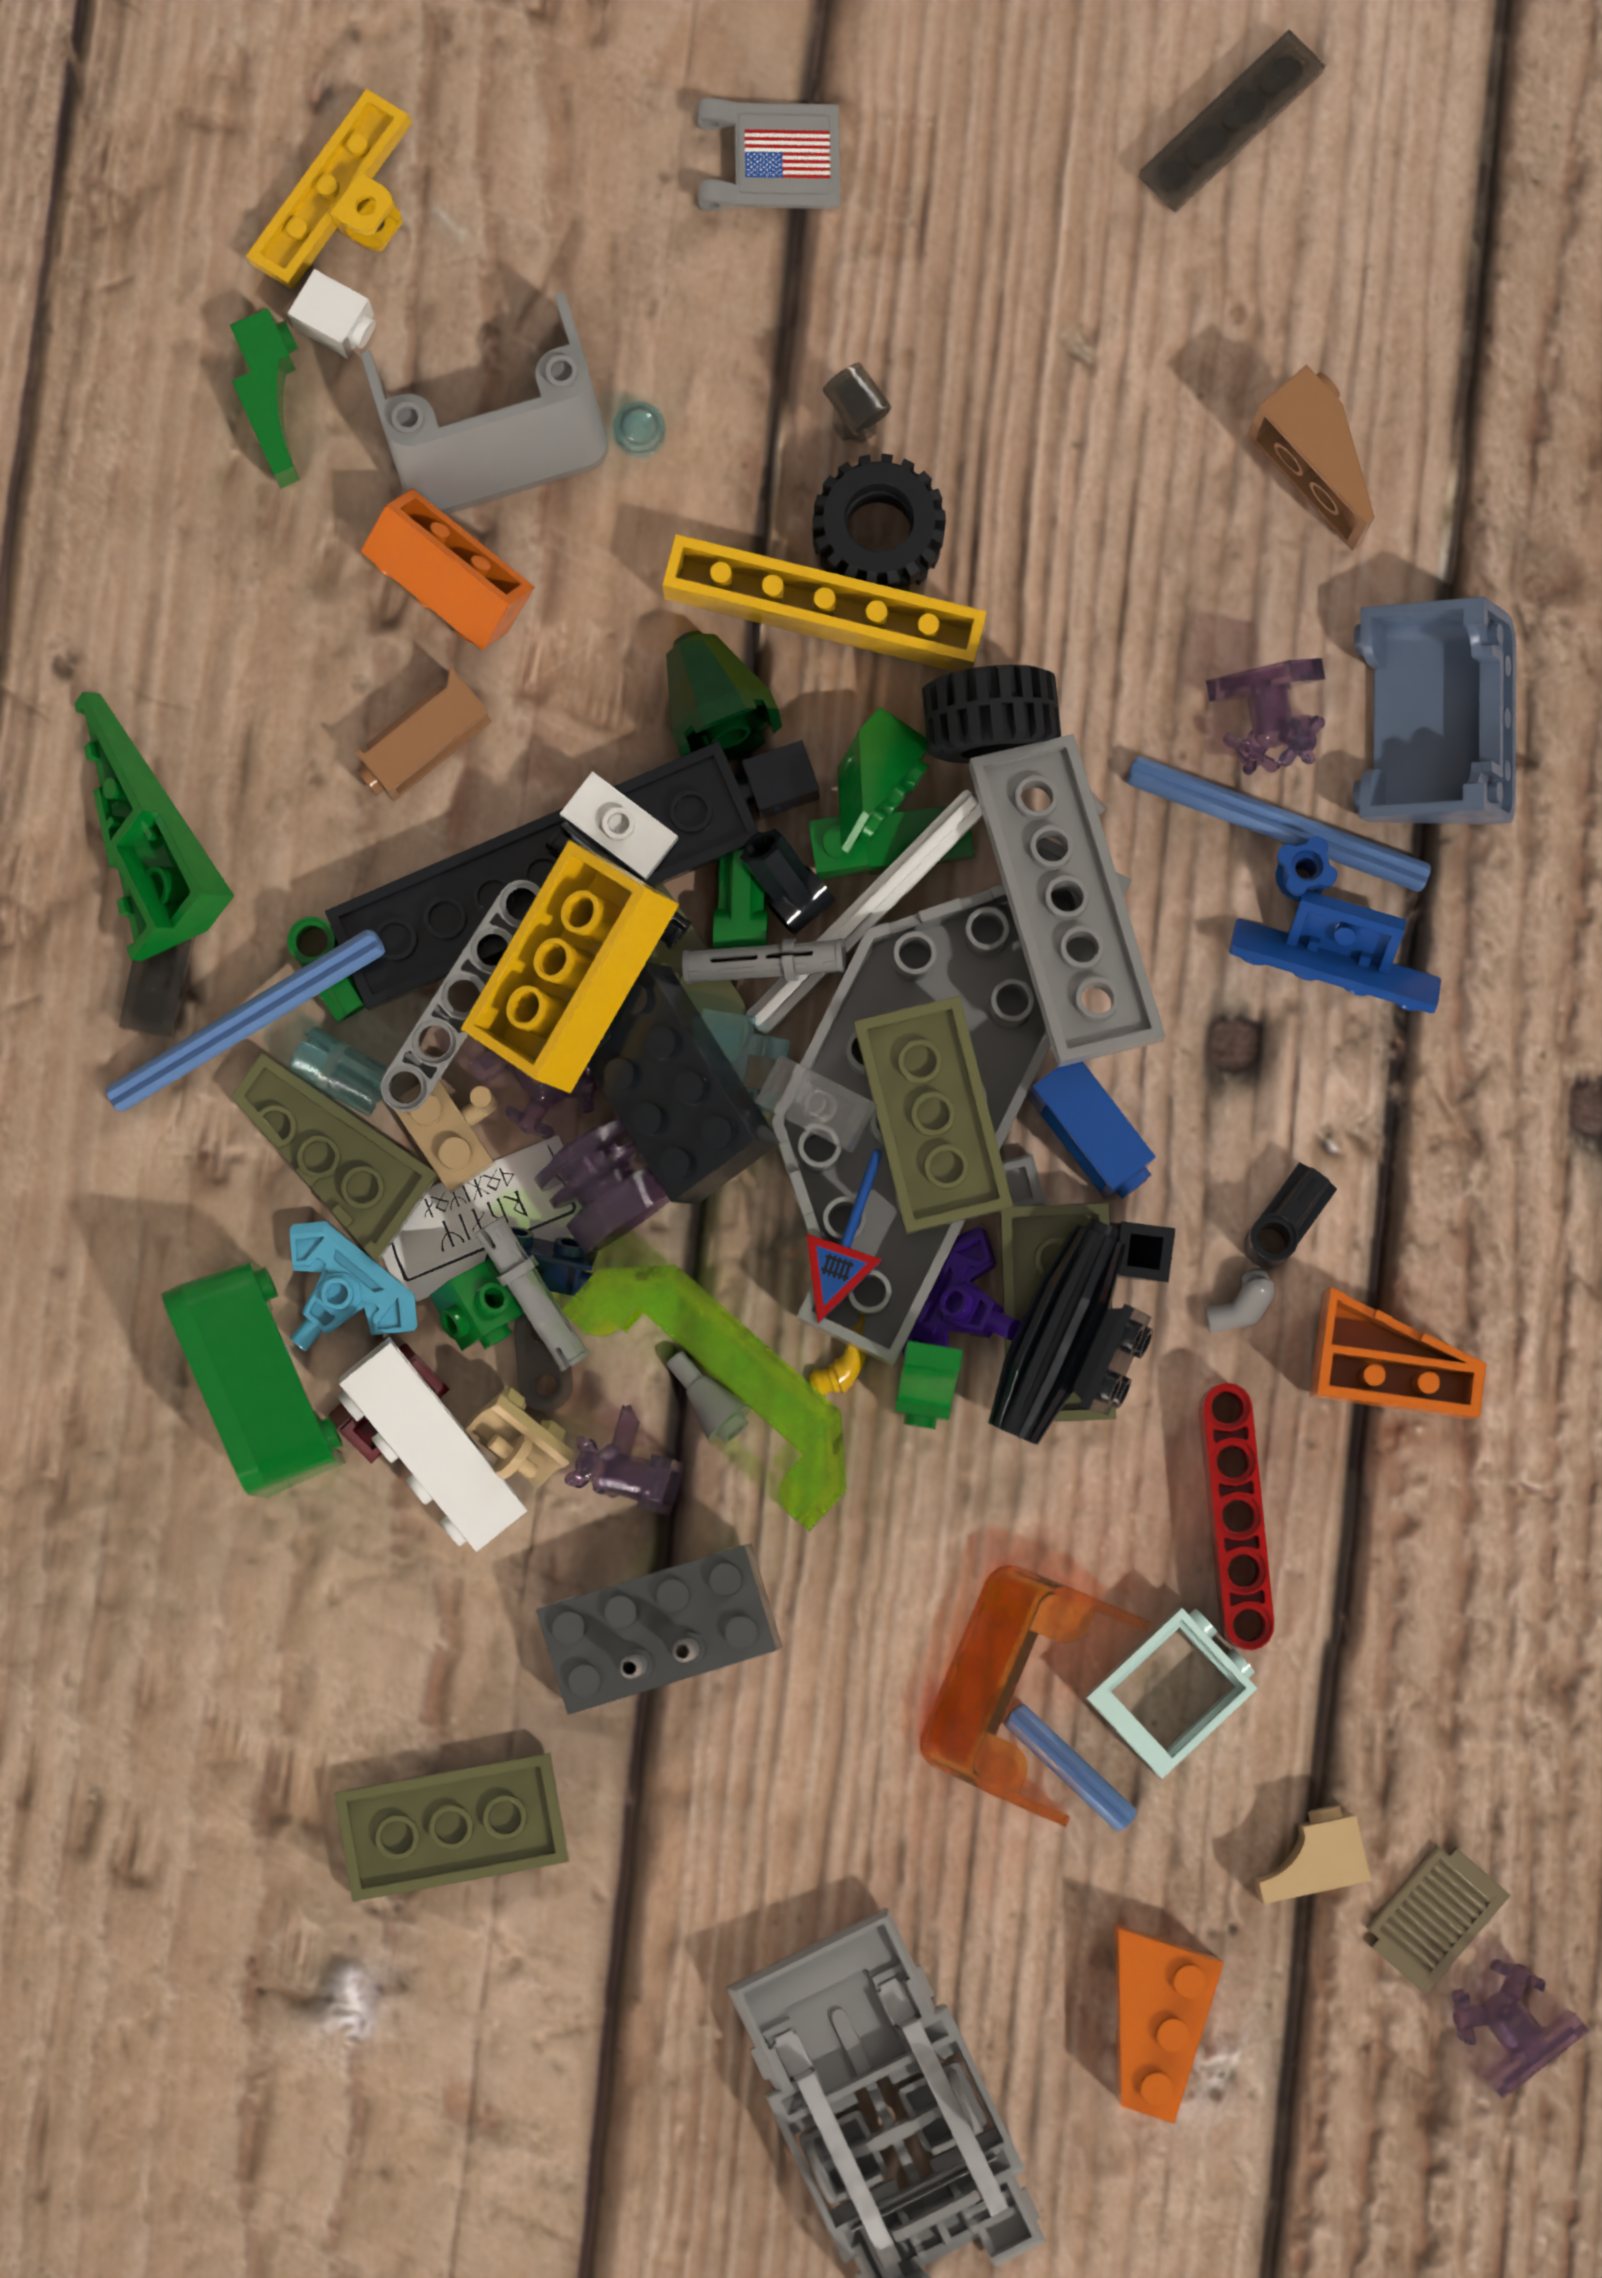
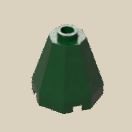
[666,631,782,762]

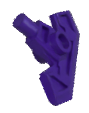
[902,1226,1020,1358]

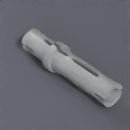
[682,938,847,985]
[474,1215,590,1372]

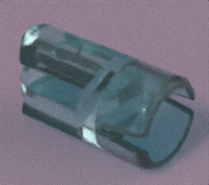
[289,1026,397,1117]

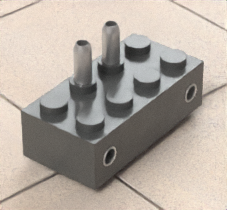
[536,1543,783,1715]

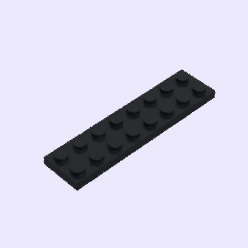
[325,741,759,1011]

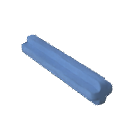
[1004,1704,1137,1831]

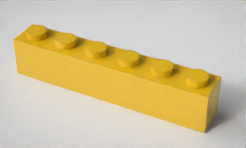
[662,534,987,672]

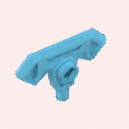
[290,1221,418,1352]

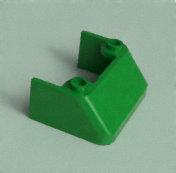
[161,1261,346,1498]

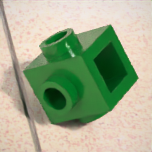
[429,1258,524,1351]

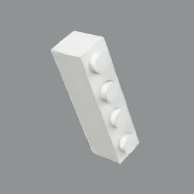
[337,1337,528,1552]

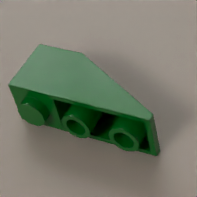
[837,707,929,853]

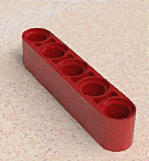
[1199,1383,1275,1650]

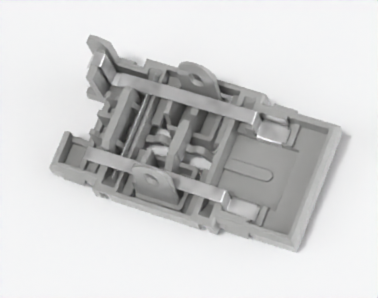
[726,1908,1046,2278]

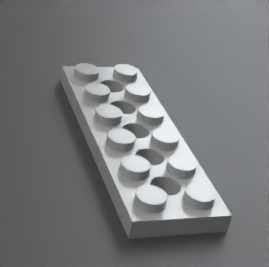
[968,734,1165,1067]

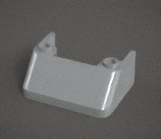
[360,291,608,515]

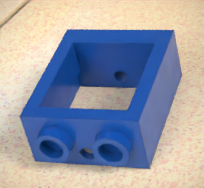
[1027,1062,1156,1199]

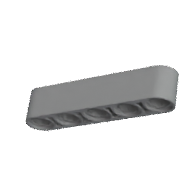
[381,880,541,1112]

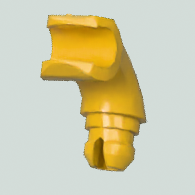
[809,1314,867,1396]

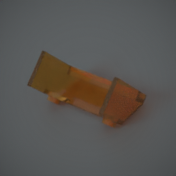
[919,1565,1151,1827]

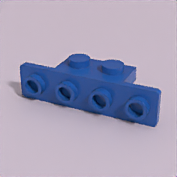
[1229,890,1441,1013]

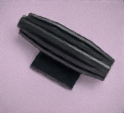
[988,1218,1154,1445]

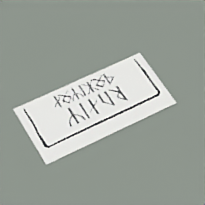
[382,1135,596,1302]

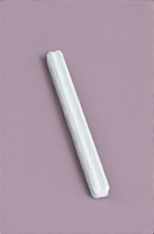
[746,790,983,1035]

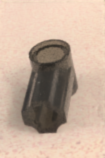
[822,362,892,444]

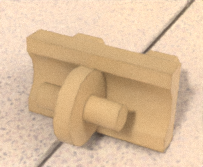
[464,1387,575,1489]

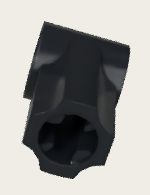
[740,828,835,935]
[1244,1162,1337,1269]

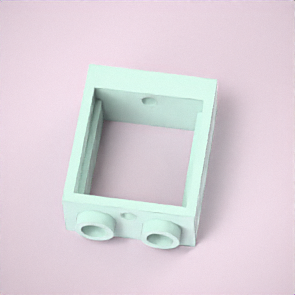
[1084,1607,1258,1779]

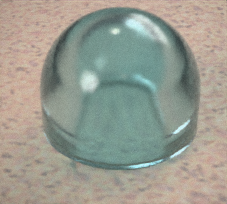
[613,401,666,457]

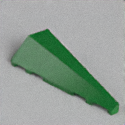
[74,692,234,961]

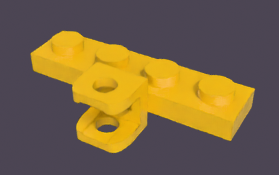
[246,88,412,290]

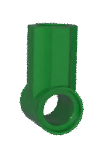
[713,850,768,949]
[287,917,366,1023]

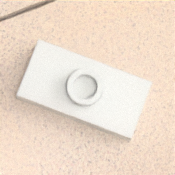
[560,771,678,881]

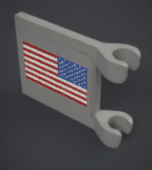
[697,98,840,211]

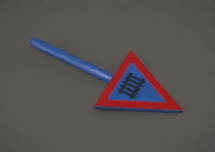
[806,1149,883,1324]

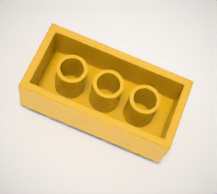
[461,840,679,1093]

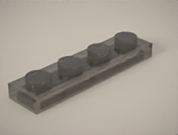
[1139,29,1326,213]

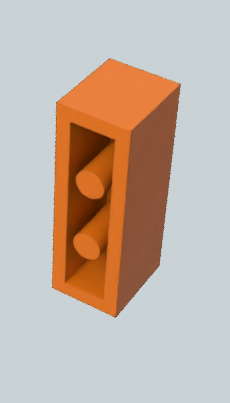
[360,488,535,651]

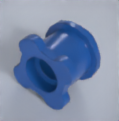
[1275,836,1337,902]

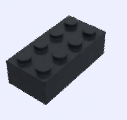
[587,962,780,1204]

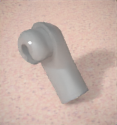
[1204,1268,1275,1333]

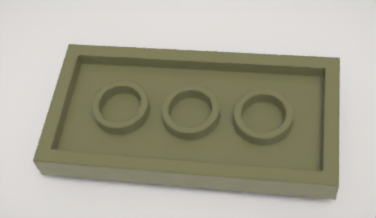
[854,995,1013,1234]
[1000,1203,1116,1422]
[334,1752,569,1902]

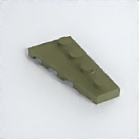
[231,1053,439,1263]

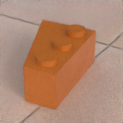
[1309,1287,1487,1420]
[1113,1923,1224,2124]

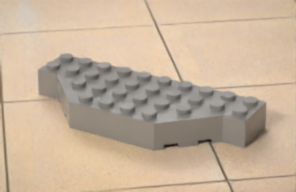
[771,838,1132,1367]

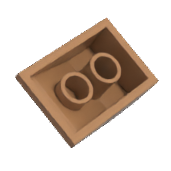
[1247,364,1375,551]

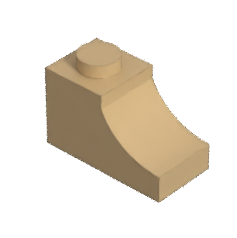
[1253,1805,1371,1904]

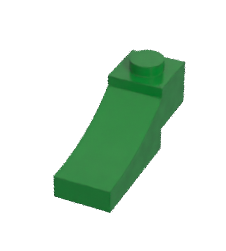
[230,308,300,488]
[808,806,975,880]
[894,1341,963,1430]

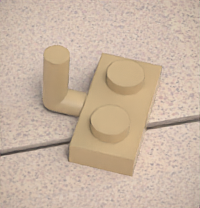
[395,1079,498,1193]

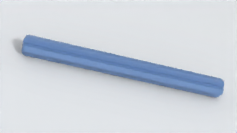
[1127,757,1431,892]
[106,930,385,1111]

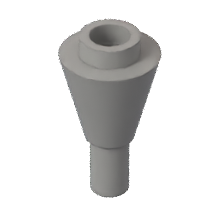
[666,1351,750,1443]

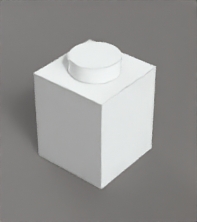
[288,269,376,359]

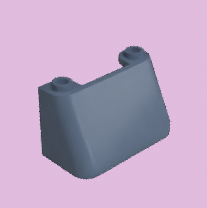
[1353,596,1516,825]

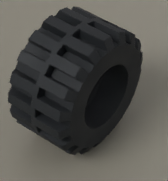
[812,454,946,592]
[922,665,1061,764]

